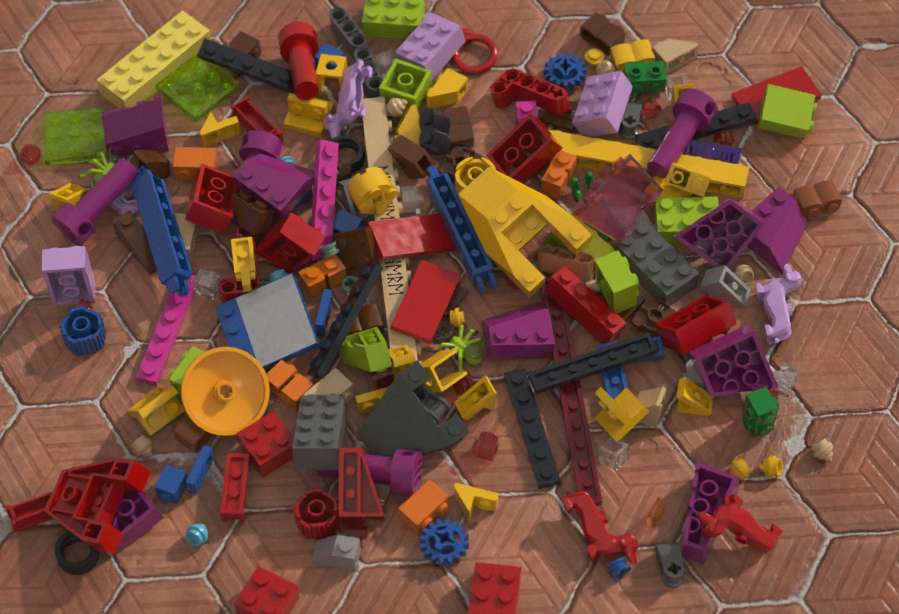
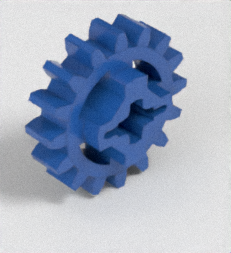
[544,52,587,91]
[420,518,469,567]

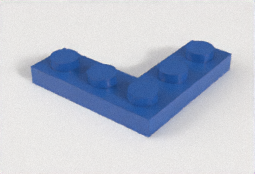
[597,336,665,399]

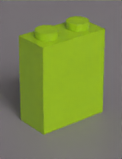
[757,84,817,139]

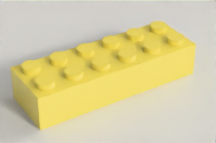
[97,10,212,108]

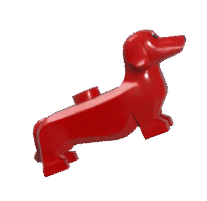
[562,491,638,564]
[696,494,783,552]

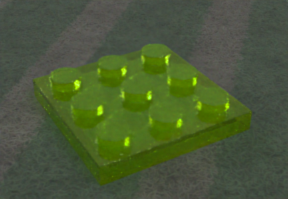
[156,53,240,122]
[44,107,106,165]

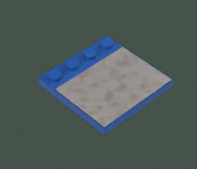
[216,273,320,371]

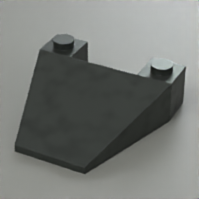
[357,360,470,457]

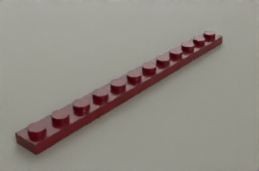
[540,277,602,506]

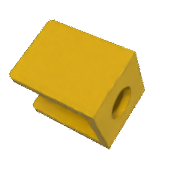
[316,54,348,96]
[421,349,468,393]

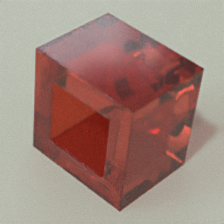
[343,517,367,548]

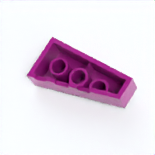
[683,462,739,564]

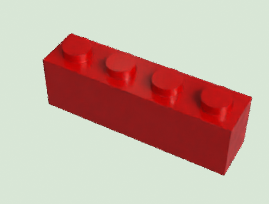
[544,266,627,344]

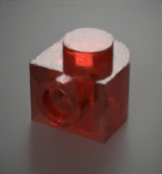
[472,431,499,462]

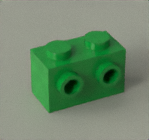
[623,61,667,95]
[742,387,779,437]

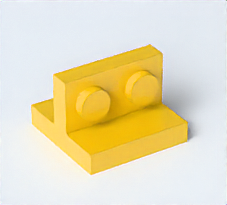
[283,93,335,138]
[127,385,185,436]
[595,387,650,442]

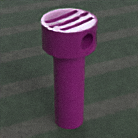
[647,88,718,178]
[231,130,283,225]
[51,158,139,246]
[317,449,423,496]

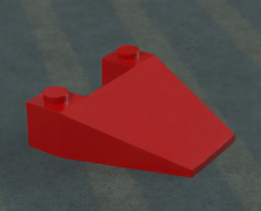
[44,458,151,555]

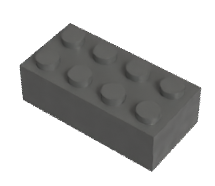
[611,218,699,305]
[292,394,347,470]

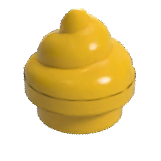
[759,456,783,478]
[729,457,752,479]

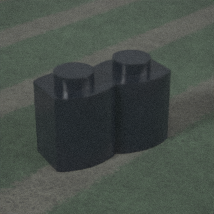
[419,108,451,156]

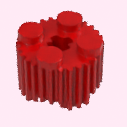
[294,487,341,540]

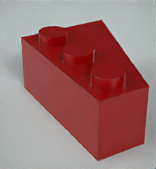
[339,448,385,517]

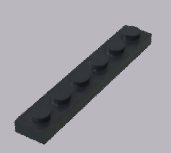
[197,38,295,94]
[635,102,757,149]
[307,263,383,378]
[528,332,658,395]
[504,368,560,489]

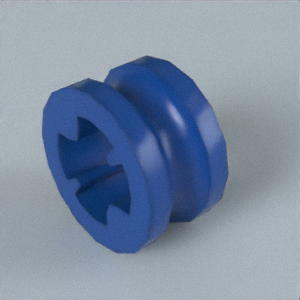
[608,558,631,579]

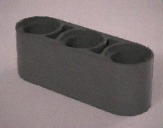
[329,7,367,57]
[354,46,383,98]

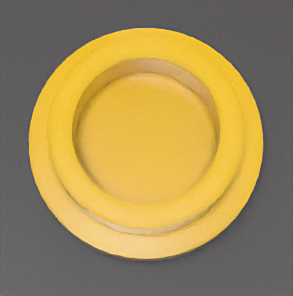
[585,49,604,67]
[450,307,466,329]

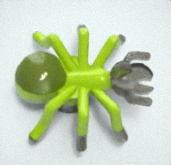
[79,147,128,189]
[433,322,485,372]

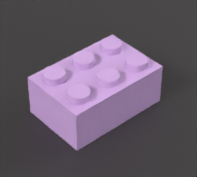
[395,12,466,79]
[572,71,633,137]
[42,246,95,306]

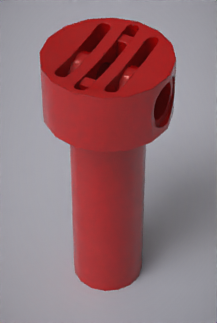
[278,21,319,101]

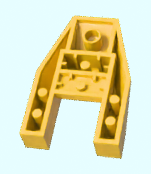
[458,167,592,298]

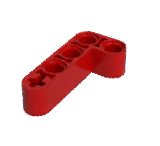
[490,69,570,114]
[218,226,260,303]

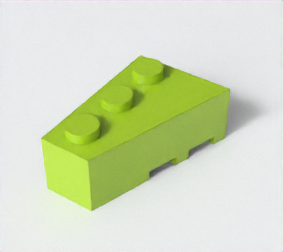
[544,211,615,275]
[339,327,392,373]

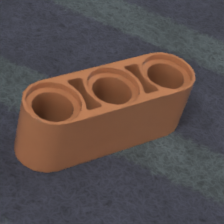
[537,244,594,281]

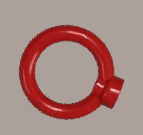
[452,28,498,74]

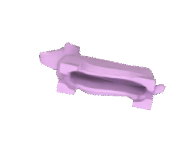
[323,59,373,140]
[756,264,802,346]

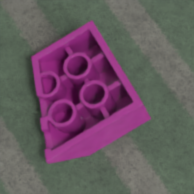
[102,95,169,157]
[232,154,315,220]
[747,187,808,274]
[674,199,764,268]
[481,302,555,359]
[688,325,779,397]
[102,490,164,554]

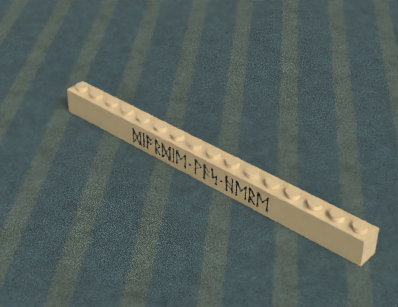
[361,97,422,380]

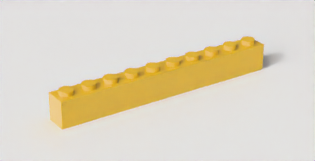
[549,130,749,198]

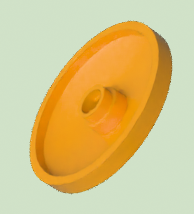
[180,347,270,436]

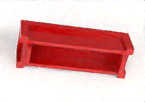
[231,96,284,143]
[220,453,251,522]
[5,492,54,533]

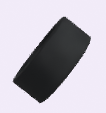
[331,135,365,173]
[54,531,100,575]

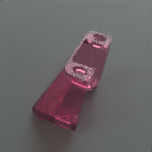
[572,154,663,243]

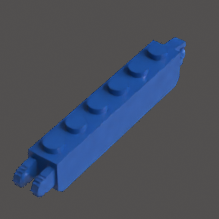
[131,165,192,297]
[426,165,498,294]

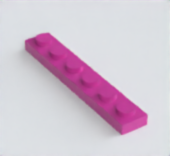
[308,139,339,263]
[136,275,199,386]

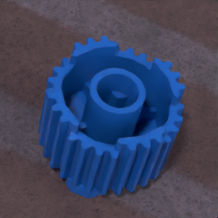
[59,305,107,356]

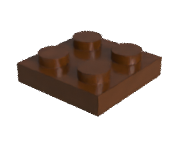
[334,226,380,274]

